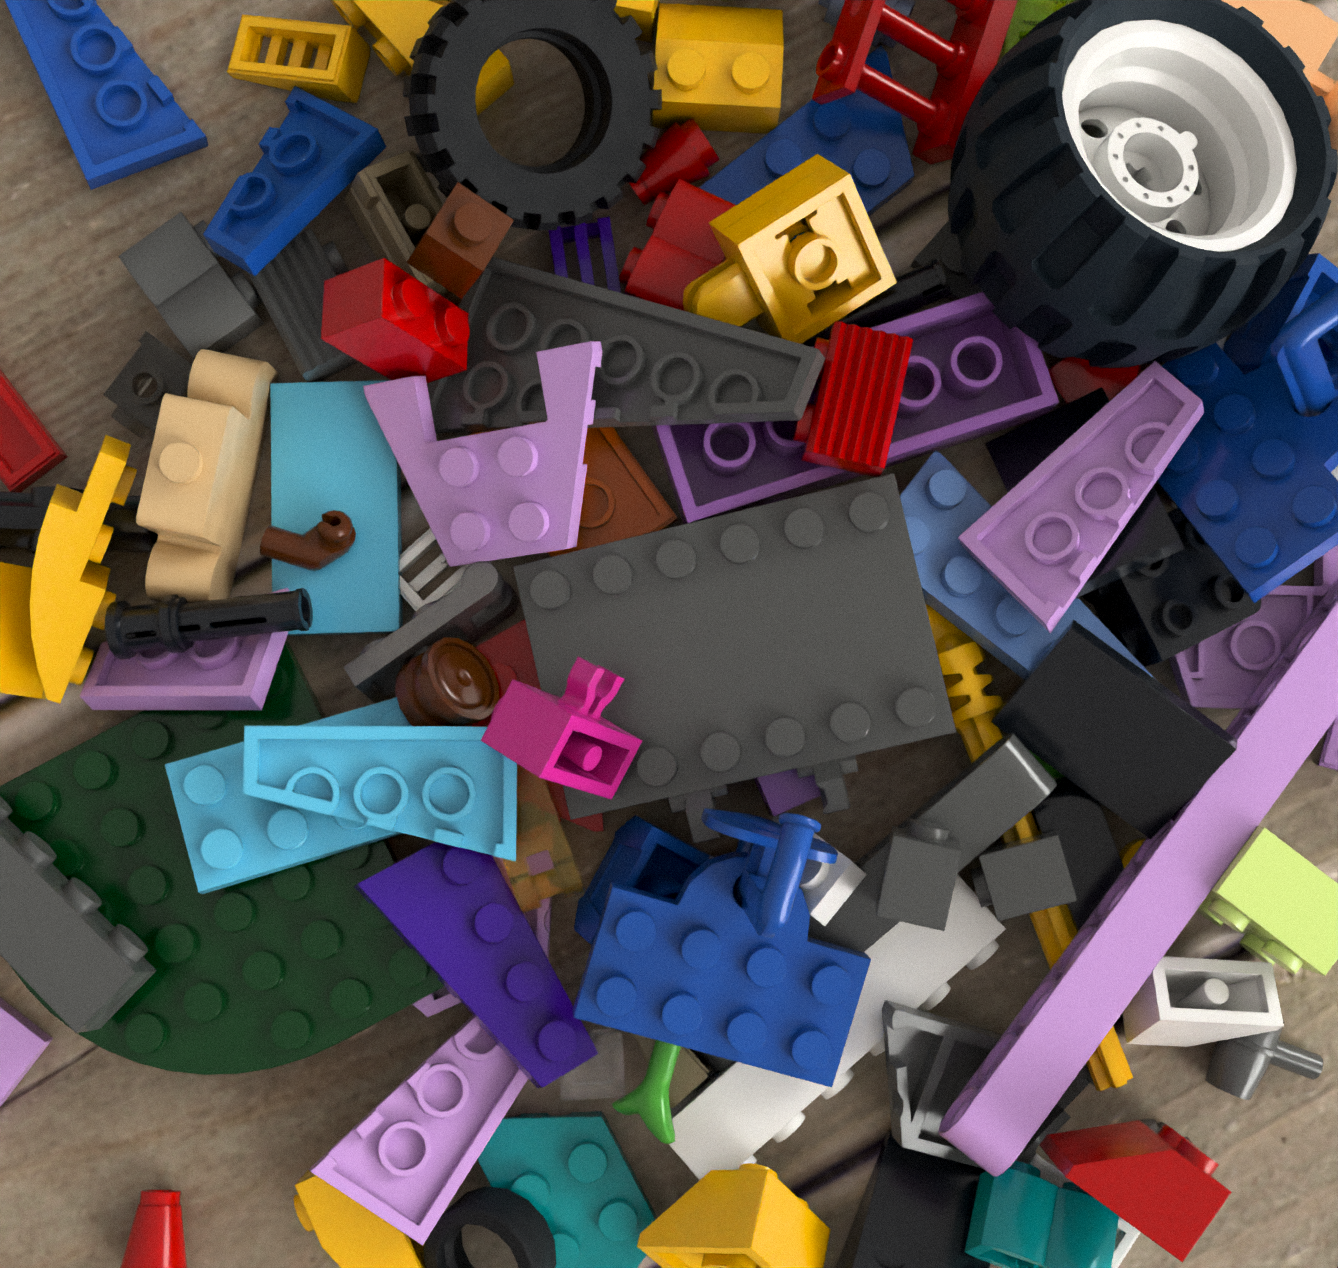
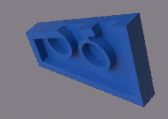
[203,86,386,276]

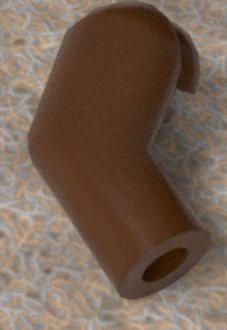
[260,510,356,571]

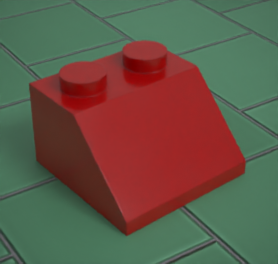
[1039,1120,1232,1263]

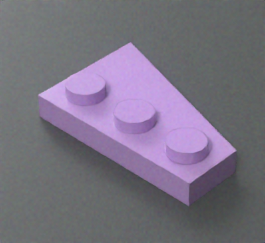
[80,588,290,710]

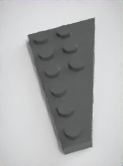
[427,257,825,433]

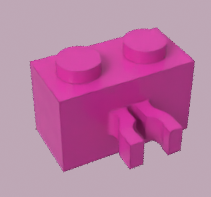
[481,656,642,800]

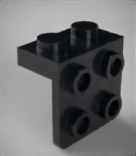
[1083,508,1262,667]

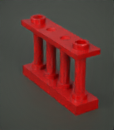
[812,0,1018,165]

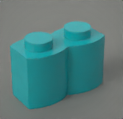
[965,1161,1119,1268]

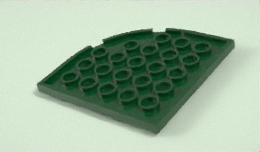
[0,641,445,1075]

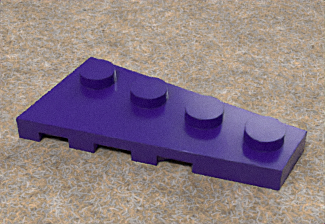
[354,842,599,1088]

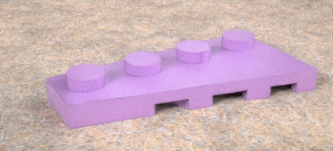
[958,361,1204,634]

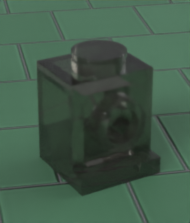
[103,331,192,439]

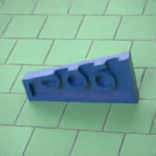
[4,0,208,190]

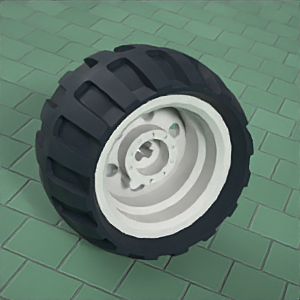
[948,0,1338,368]

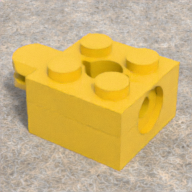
[683,154,897,344]

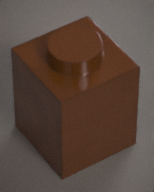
[406,182,514,299]

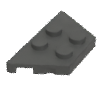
[882,1000,1094,1168]

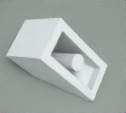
[1122,956,1284,1047]

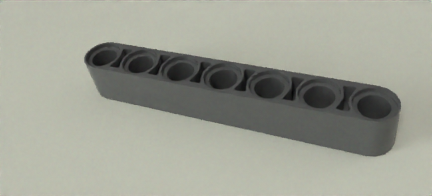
[697,733,1057,1073]

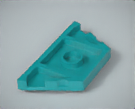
[477,1111,658,1268]

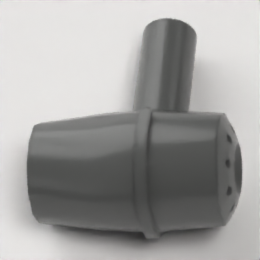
[1205,1021,1323,1100]

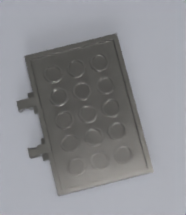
[513,473,956,843]

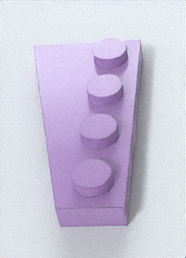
[309,1015,528,1245]

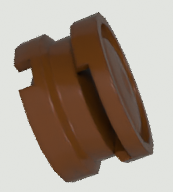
[395,637,499,726]

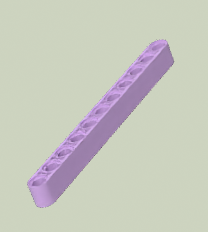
[938,579,1338,1177]

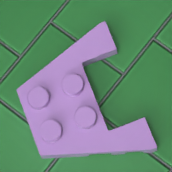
[363,341,602,567]
[1169,545,1338,709]

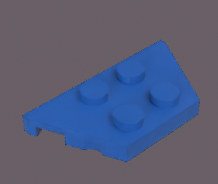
[699,46,915,243]

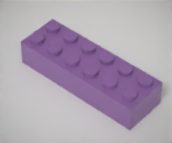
[651,292,1059,524]

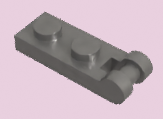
[344,561,518,703]

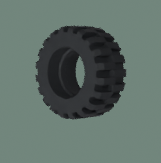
[403,0,662,231]

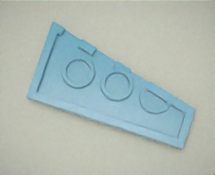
[243,726,517,862]

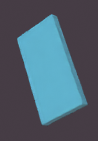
[270,380,403,636]

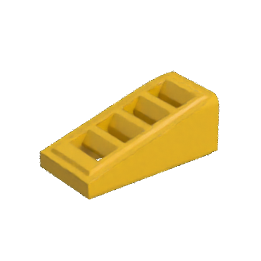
[227,14,370,103]

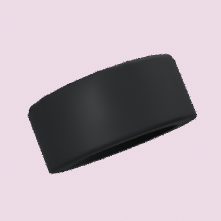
[423,1186,556,1268]

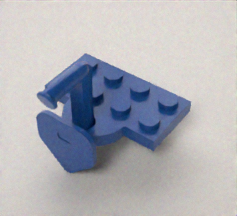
[1156,285,1338,603]
[573,808,871,1087]

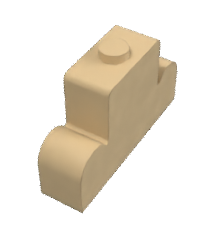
[136,349,279,603]

